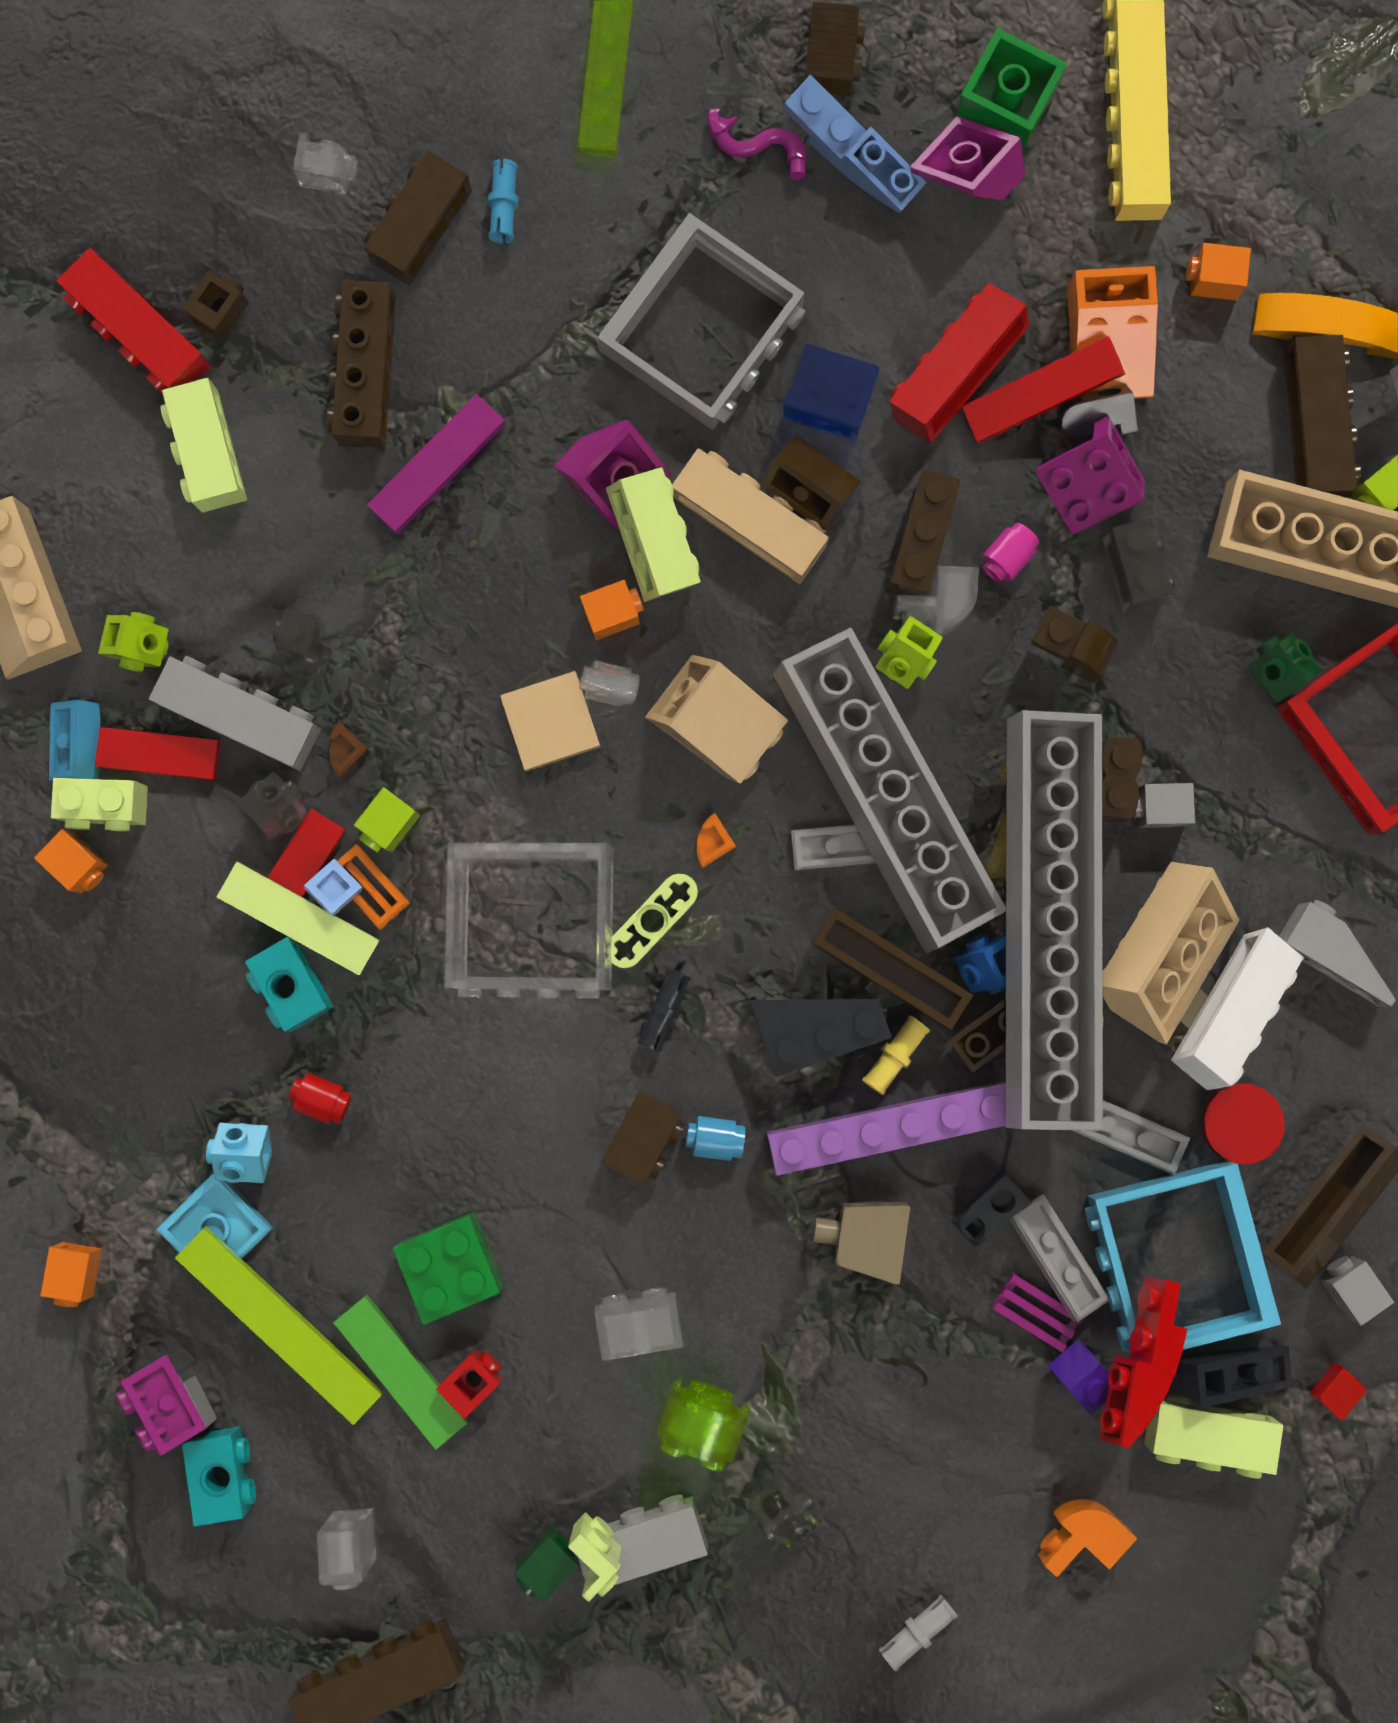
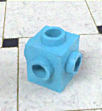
[206,1123,272,1183]

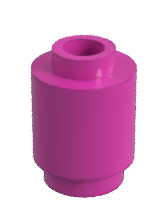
[981,523,1039,583]

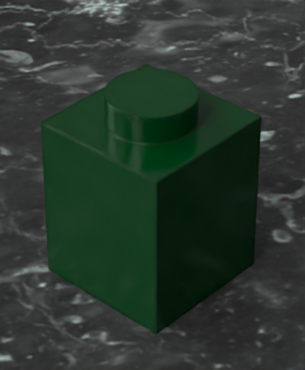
[514,1526,579,1603]

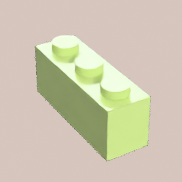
[160,378,247,513]
[606,467,701,602]
[1144,1398,1283,1479]

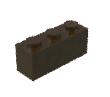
[364,150,472,286]
[886,469,961,603]

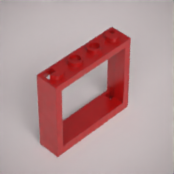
[1275,623,1398,836]

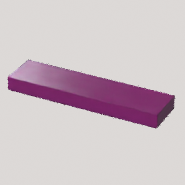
[367,394,506,535]

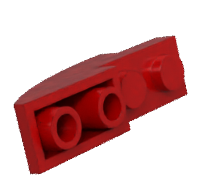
[1099,1276,1187,1448]

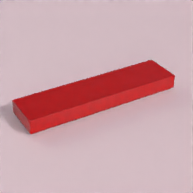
[962,336,1126,444]

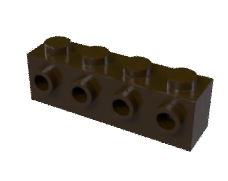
[327,280,396,449]

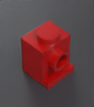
[436,1349,503,1419]

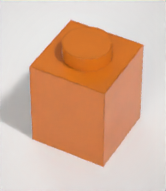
[1186,243,1251,301]
[580,579,644,640]
[34,829,109,893]
[40,1242,102,1307]

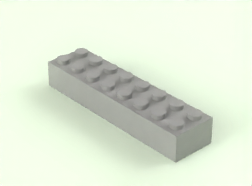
[773,627,1006,954]

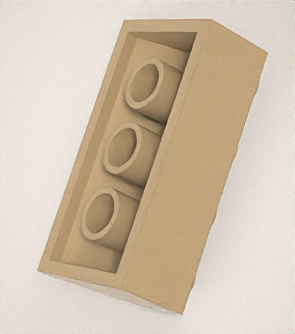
[0,496,82,680]
[1102,862,1240,1044]

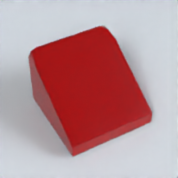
[1309,1362,1368,1421]

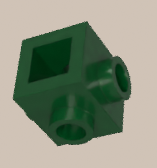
[1248,633,1322,703]

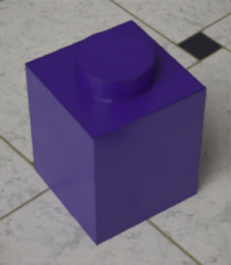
[1048,1339,1109,1416]

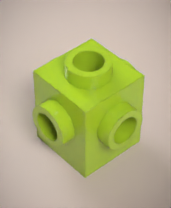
[98,612,169,672]
[875,615,943,689]

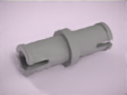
[879,1595,959,1671]

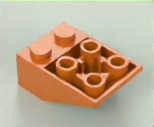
[1067,266,1158,399]

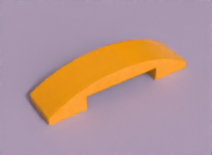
[1252,293,1398,360]

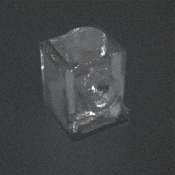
[293,133,357,194]

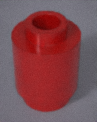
[288,1073,352,1124]

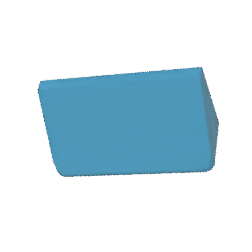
[49,700,100,782]

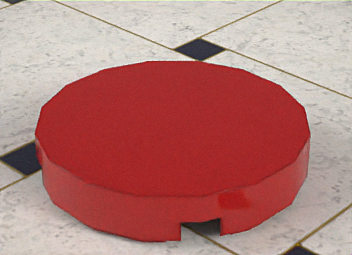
[1201,1084,1284,1164]

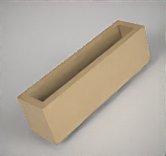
[672,448,829,584]

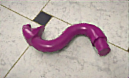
[707,109,807,180]

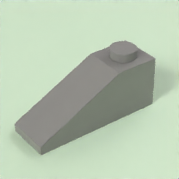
[1279,900,1396,1007]

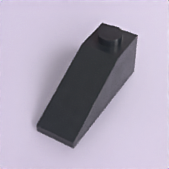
[1166,1345,1293,1408]

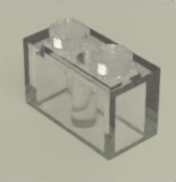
[594,1287,684,1361]
[317,1508,377,1590]

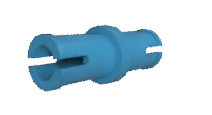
[487,159,519,244]

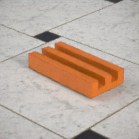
[337,844,411,930]

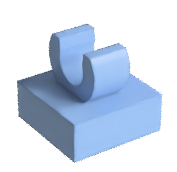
[304,859,362,917]

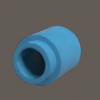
[685,1116,745,1161]

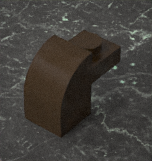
[1030,605,1118,684]

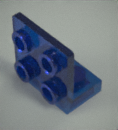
[782,344,879,442]

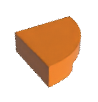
[696,813,736,868]

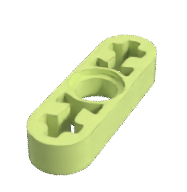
[607,874,698,968]

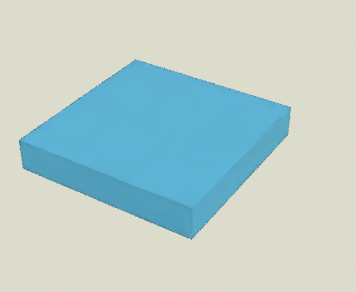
[156,1173,273,1259]

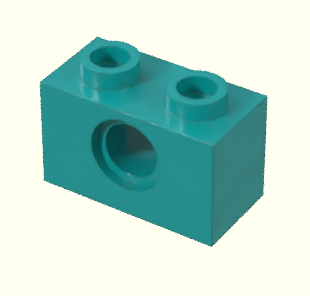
[245,937,334,1032]
[182,1426,256,1527]

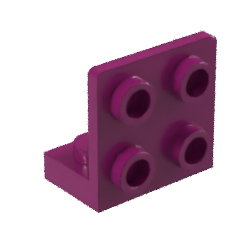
[1036,416,1145,534]
[115,1355,206,1456]

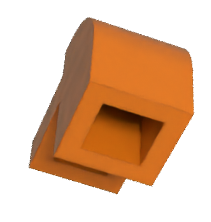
[1038,1499,1137,1577]

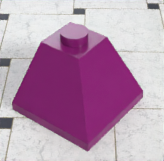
[910,116,1025,201]
[553,420,672,531]

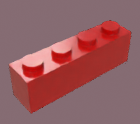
[56,248,211,395]
[889,283,1030,444]

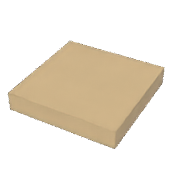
[500,671,600,772]

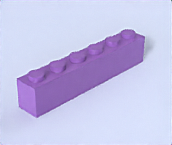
[767,1081,1006,1175]

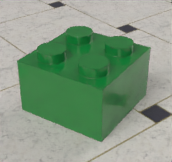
[955,28,1067,152]
[393,1211,505,1325]

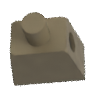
[813,1202,910,1285]

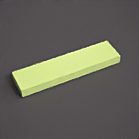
[217,862,379,975]

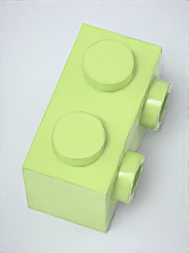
[51,778,148,831]

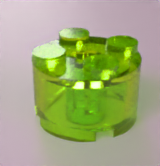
[657,1379,751,1471]

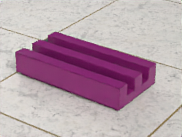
[992,1273,1084,1353]

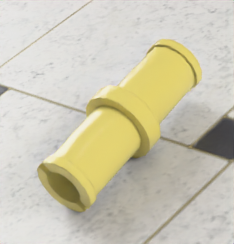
[862,1016,930,1095]

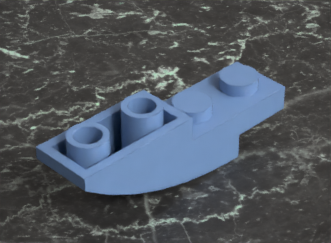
[782,75,927,213]

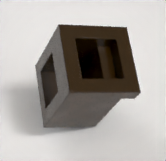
[182,271,248,344]

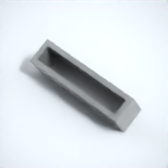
[149,656,321,772]

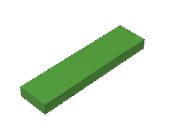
[333,1295,469,1450]

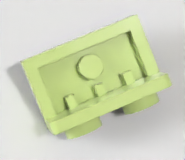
[568,1512,621,1602]

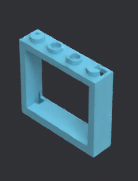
[1085,1160,1281,1354]

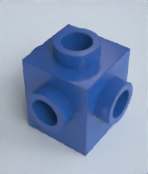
[954,933,1006,994]

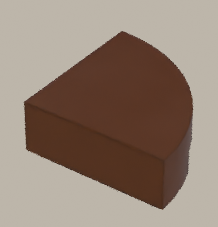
[329,722,370,778]

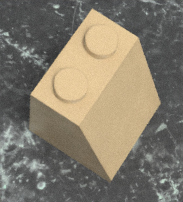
[645,655,788,784]

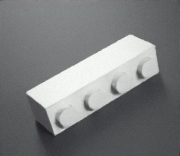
[1171,927,1304,1090]

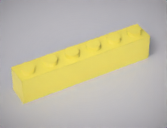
[1103,0,1171,221]

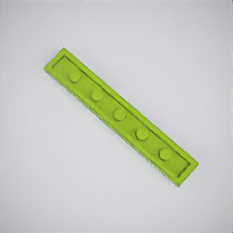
[175,1226,383,1425]

